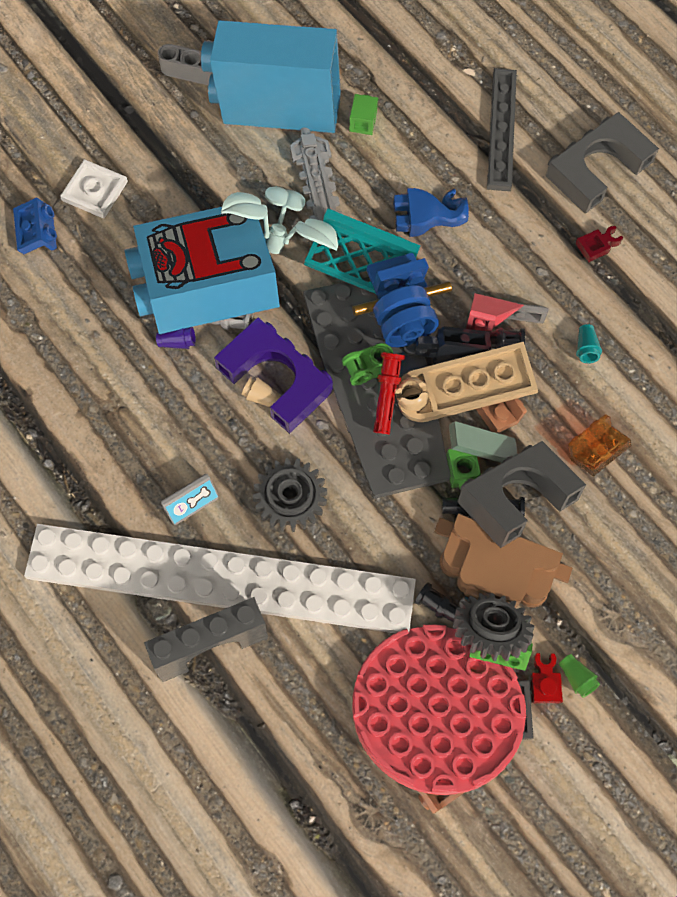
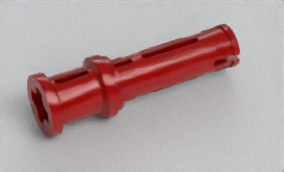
[373,352,405,435]

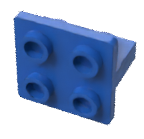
[366,253,430,299]

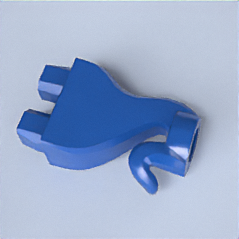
[393,188,469,237]

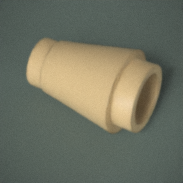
[241,376,282,407]

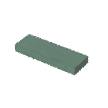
[449,421,518,463]

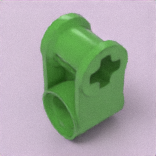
[342,343,393,386]

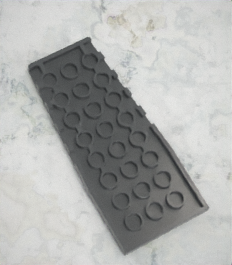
[303,277,451,499]

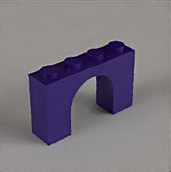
[214,317,333,434]

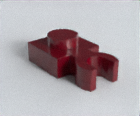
[575,226,623,262]

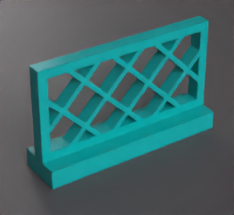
[304,208,421,294]

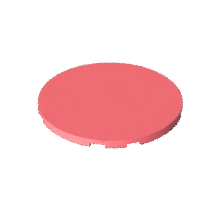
[352,624,526,795]

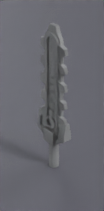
[290,128,342,221]

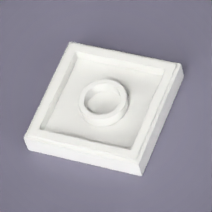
[60,159,128,219]

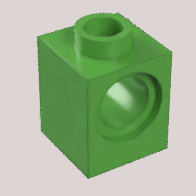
[349,94,378,135]
[446,449,481,490]

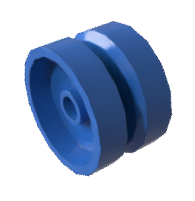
[373,285,439,348]

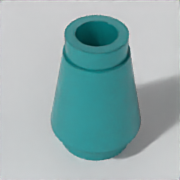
[576,324,602,364]

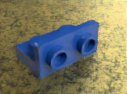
[13,197,57,254]

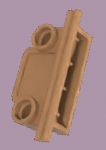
[434,514,573,608]

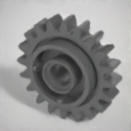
[253,458,327,532]
[453,593,534,661]

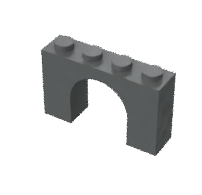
[546,112,659,214]
[457,441,586,548]
[144,597,268,682]

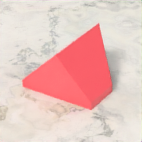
[466,293,524,331]

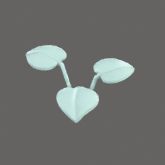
[221,187,338,254]

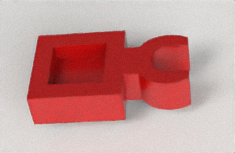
[531,653,563,703]

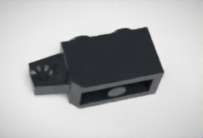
[415,326,492,365]

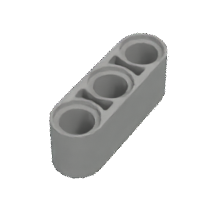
[158,44,213,85]

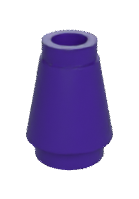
[156,327,196,349]

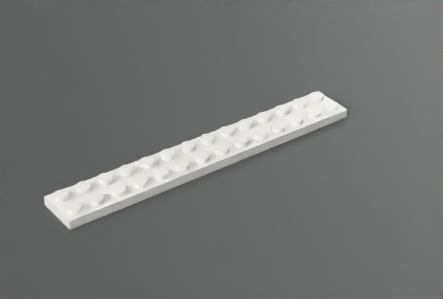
[24,524,416,633]

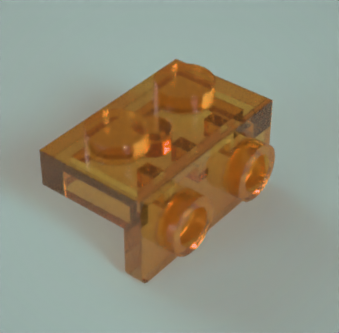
[568,414,632,477]

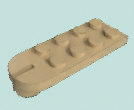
[396,342,538,422]

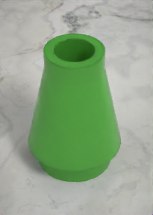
[559,654,600,698]

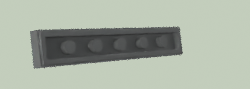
[487,68,517,192]

